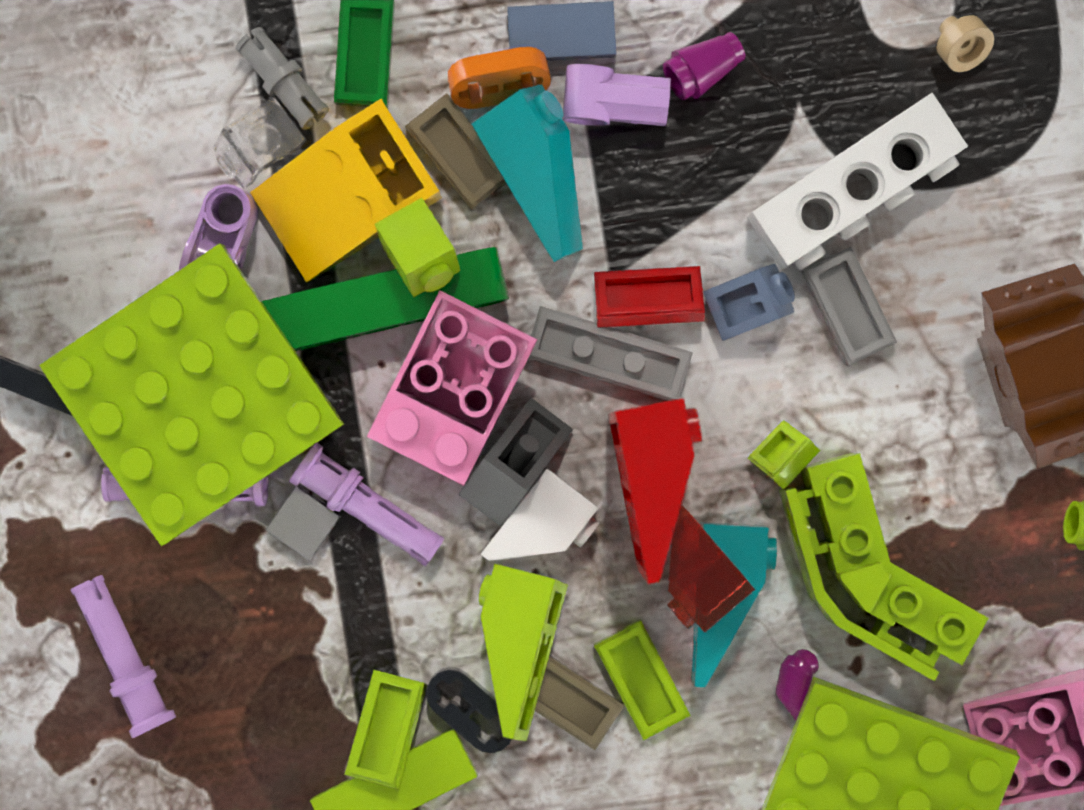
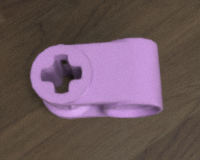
[179,184,259,271]

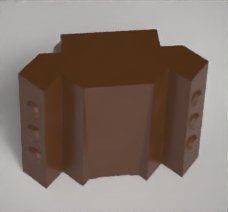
[977,263,1084,469]

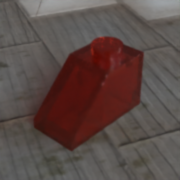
[667,504,755,633]

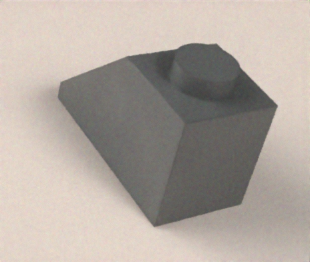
[458,398,573,526]

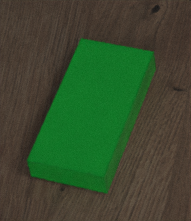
[334,0,395,108]

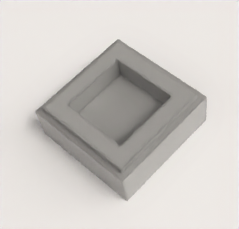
[266,486,341,560]

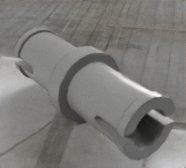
[236,27,329,130]

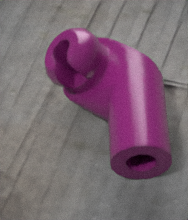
[776,649,819,721]

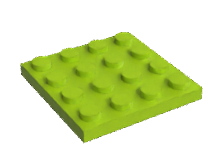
[39,243,344,547]
[761,677,1020,810]

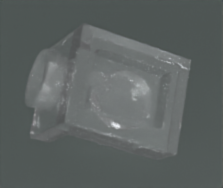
[213,97,306,189]

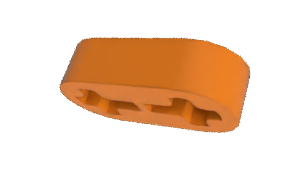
[448,47,551,109]

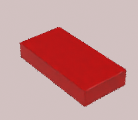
[594,266,705,328]

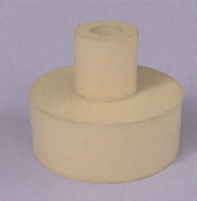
[937,15,994,72]

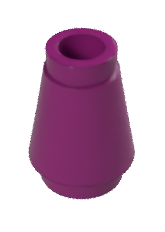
[663,32,746,100]

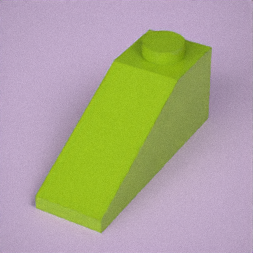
[479,564,568,741]

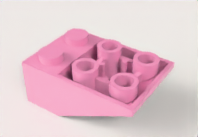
[367,290,538,486]
[963,669,1084,806]

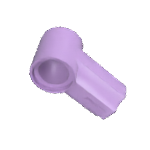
[562,64,671,126]

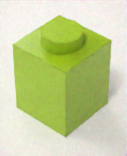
[374,198,460,298]

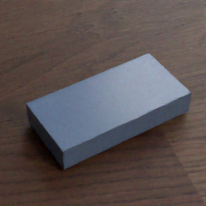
[507,1,616,61]

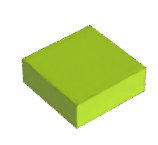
[747,420,821,490]

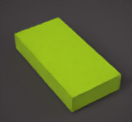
[594,619,691,740]
[344,670,427,789]

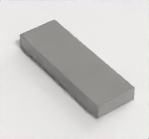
[528,306,693,401]

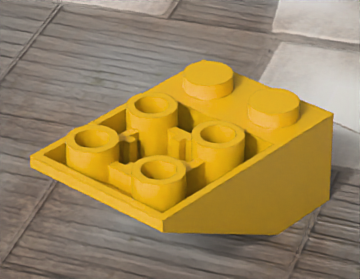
[250,99,442,283]

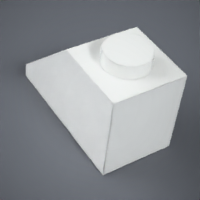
[481,468,600,561]

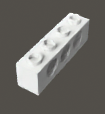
[747,93,968,271]

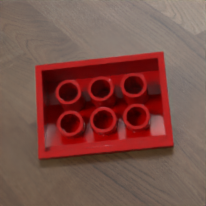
[608,398,702,584]

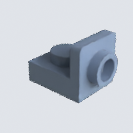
[703,263,795,341]

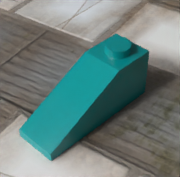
[471,84,583,262]
[691,522,777,687]

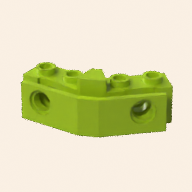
[778,453,989,681]

